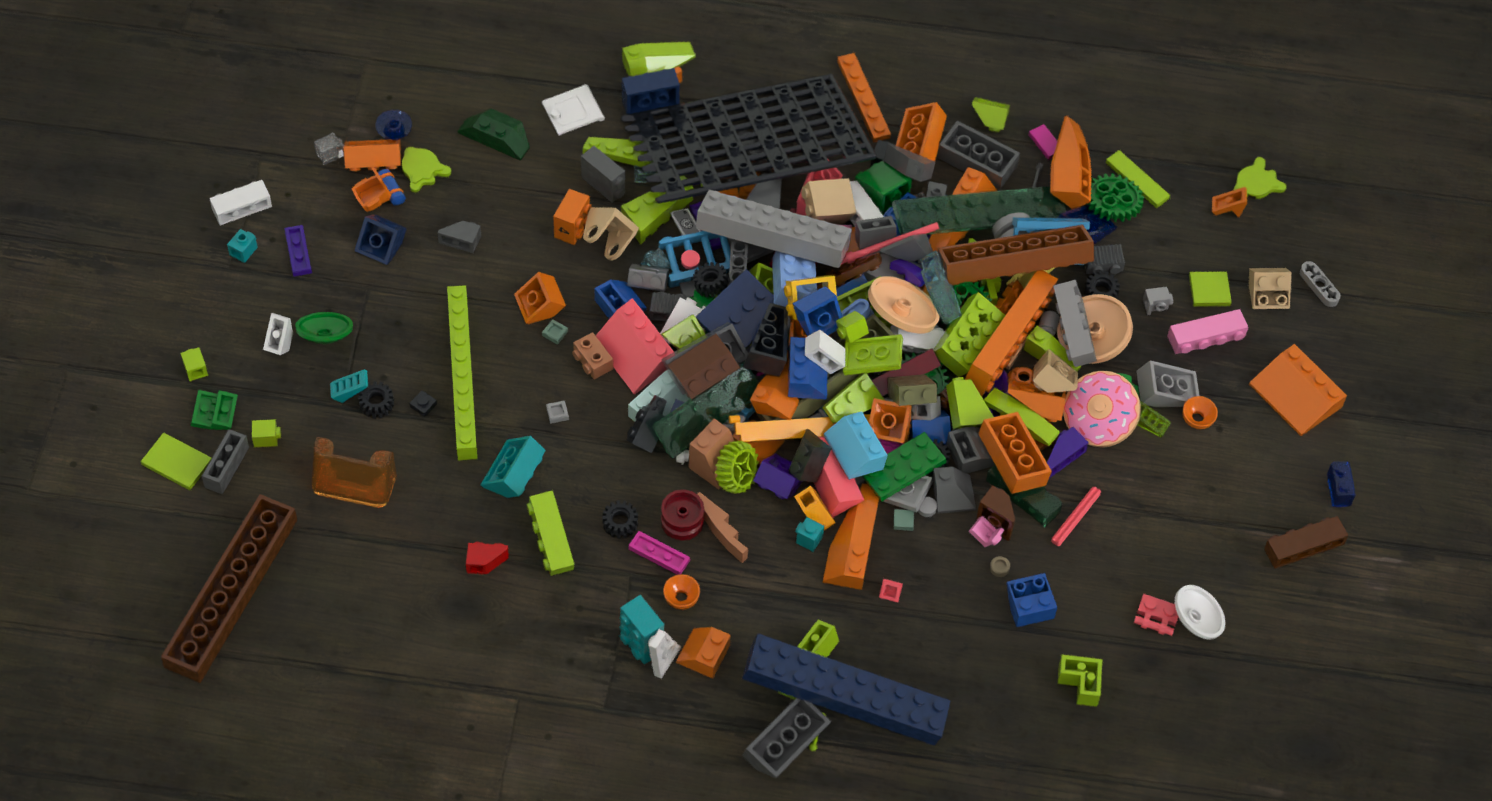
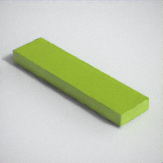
[1106,150,1170,208]

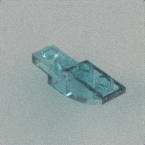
[920,250,961,324]

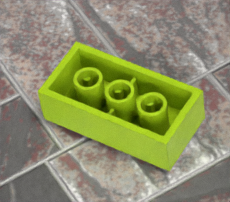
[933,292,1006,377]

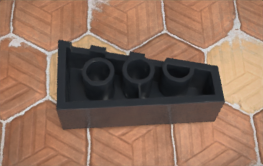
[743,303,788,377]

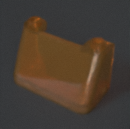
[312,437,397,508]

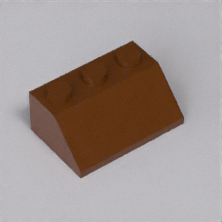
[667,333,740,399]

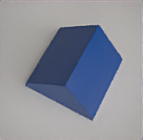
[910,410,951,445]

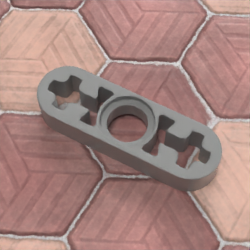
[1300,261,1340,307]

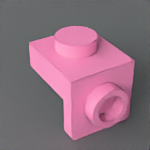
[969,516,1004,547]

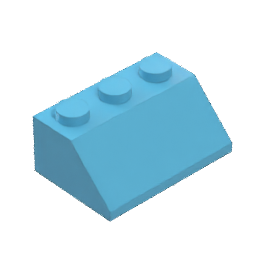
[824,411,888,479]

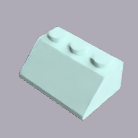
[628,370,694,422]

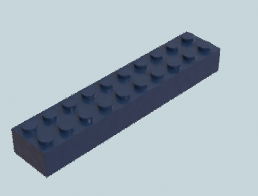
[742,634,950,746]

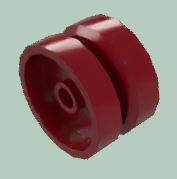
[661,489,705,541]

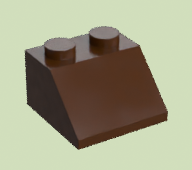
[976,485,1015,541]

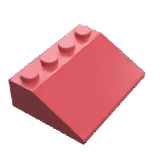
[596,298,674,395]

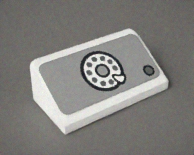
[670,209,701,244]

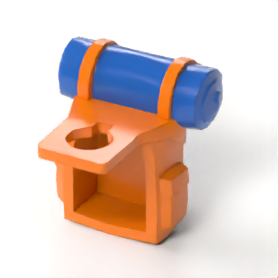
[351,167,406,212]

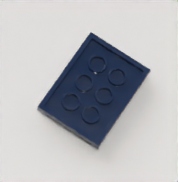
[696,269,774,349]

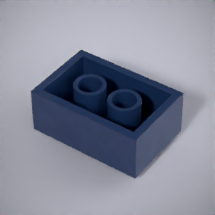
[622,68,680,114]

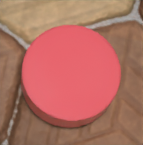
[681,250,700,270]

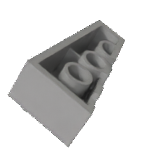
[1054,280,1097,367]

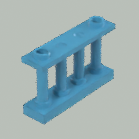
[658,231,731,288]

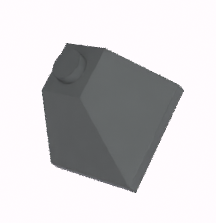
[880,234,934,264]
[932,467,976,514]

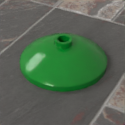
[295,312,353,344]

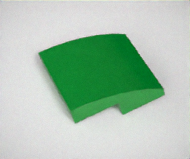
[190,390,238,430]

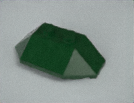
[458,108,530,161]

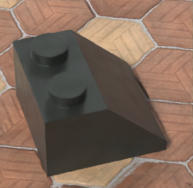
[789,429,832,482]

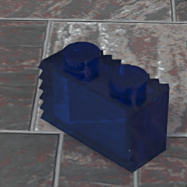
[1327,461,1356,507]

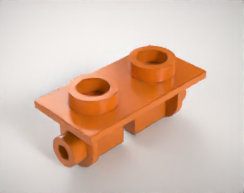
[995,280,1024,315]

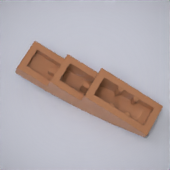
[697,492,748,563]

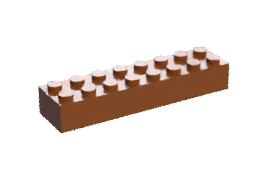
[938,225,1094,285]

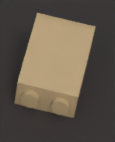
[801,178,856,225]

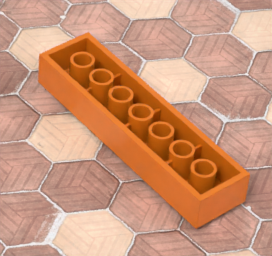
[965,270,1058,397]

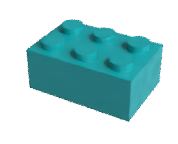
[619,595,664,664]

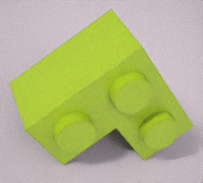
[1058,655,1102,707]

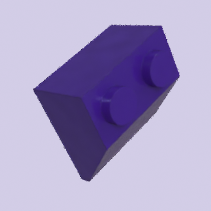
[753,453,803,499]

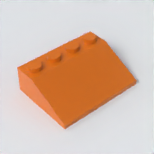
[1249,344,1347,436]

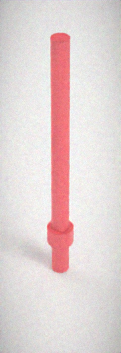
[841,222,939,264]

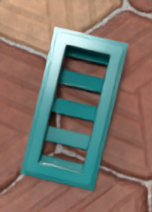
[330,369,368,403]

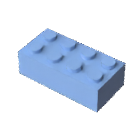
[772,251,817,307]

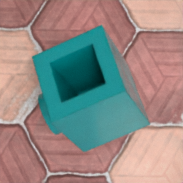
[227,229,258,263]
[795,517,824,552]

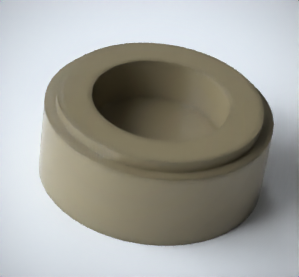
[990,556,1010,577]

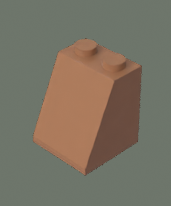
[689,418,734,489]

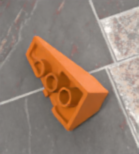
[750,350,799,420]

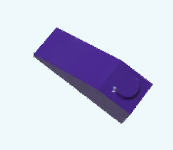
[1047,427,1089,478]

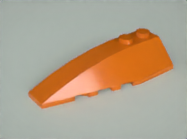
[929,167,999,258]
[823,483,879,590]

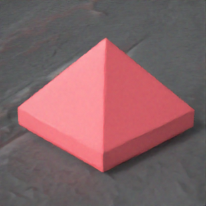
[879,579,903,602]

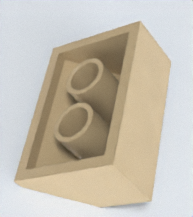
[1033,349,1078,393]

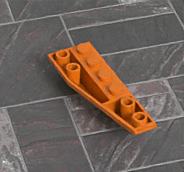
[1050,116,1091,210]

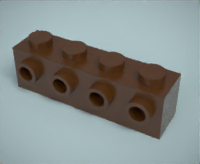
[1264,516,1348,569]

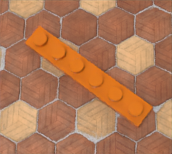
[837,53,891,142]

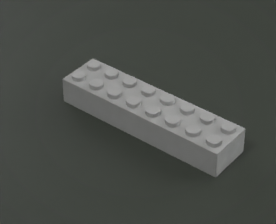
[696,190,852,268]

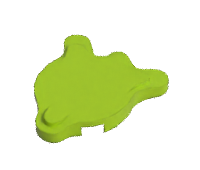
[402,147,451,192]
[1234,157,1286,199]

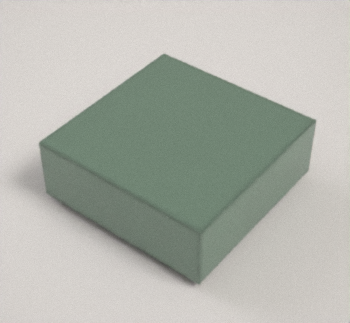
[542,319,568,345]
[893,509,914,531]

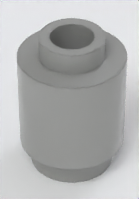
[1038,310,1060,336]

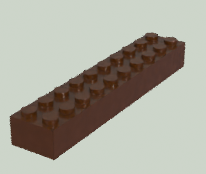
[161,494,297,683]

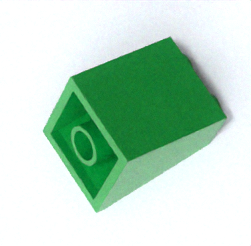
[854,160,912,215]

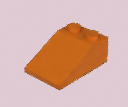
[1008,379,1066,422]

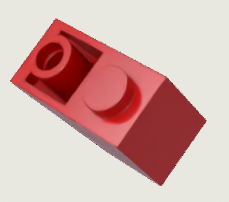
[466,542,509,574]

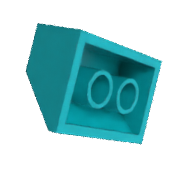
[481,436,546,498]

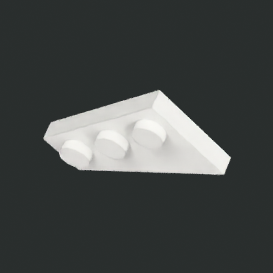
[648,629,681,678]

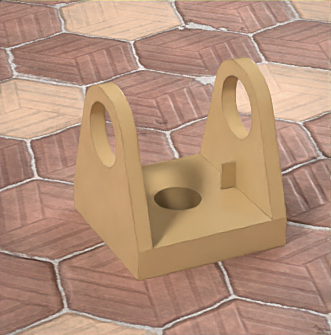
[583,208,639,261]

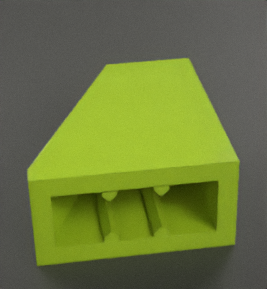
[946,377,994,430]

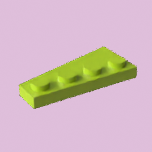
[583,137,652,167]

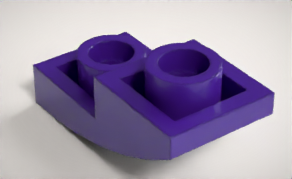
[890,258,931,287]

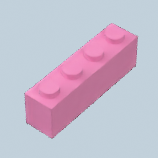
[1167,309,1248,354]

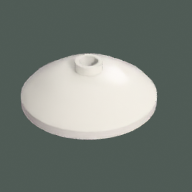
[1175,585,1225,639]

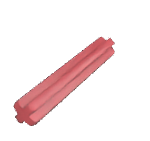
[1051,487,1101,546]

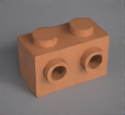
[572,332,613,379]

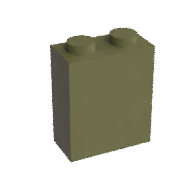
[887,374,937,406]

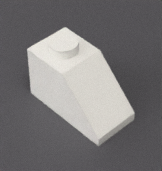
[263,313,293,355]

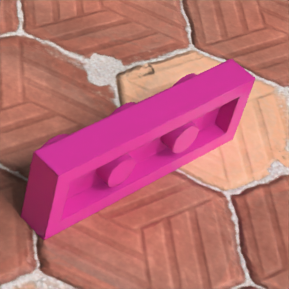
[629,531,690,575]

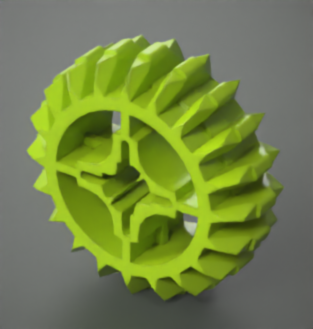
[714,441,759,494]

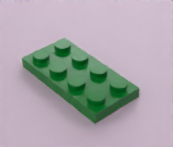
[862,432,947,502]

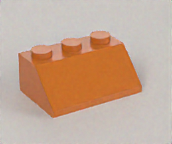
[344,139,401,171]

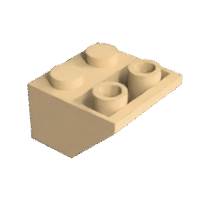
[1249,268,1291,309]

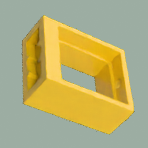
[784,275,837,320]

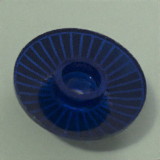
[376,110,412,140]

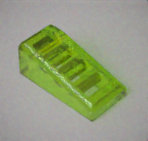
[1137,401,1171,438]

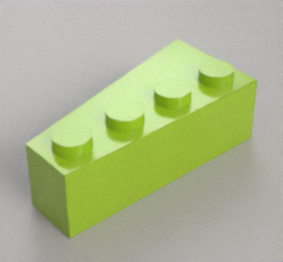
[621,176,693,244]
[527,490,574,576]

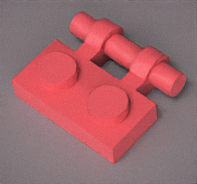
[1134,594,1178,636]

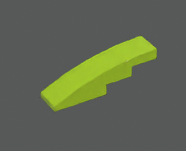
[984,388,1060,446]

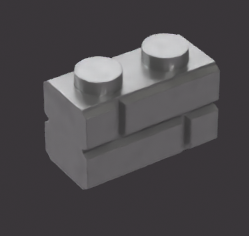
[627,264,669,292]

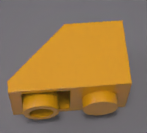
[794,486,836,530]

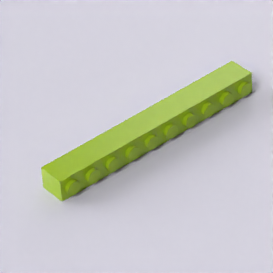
[447,285,477,460]

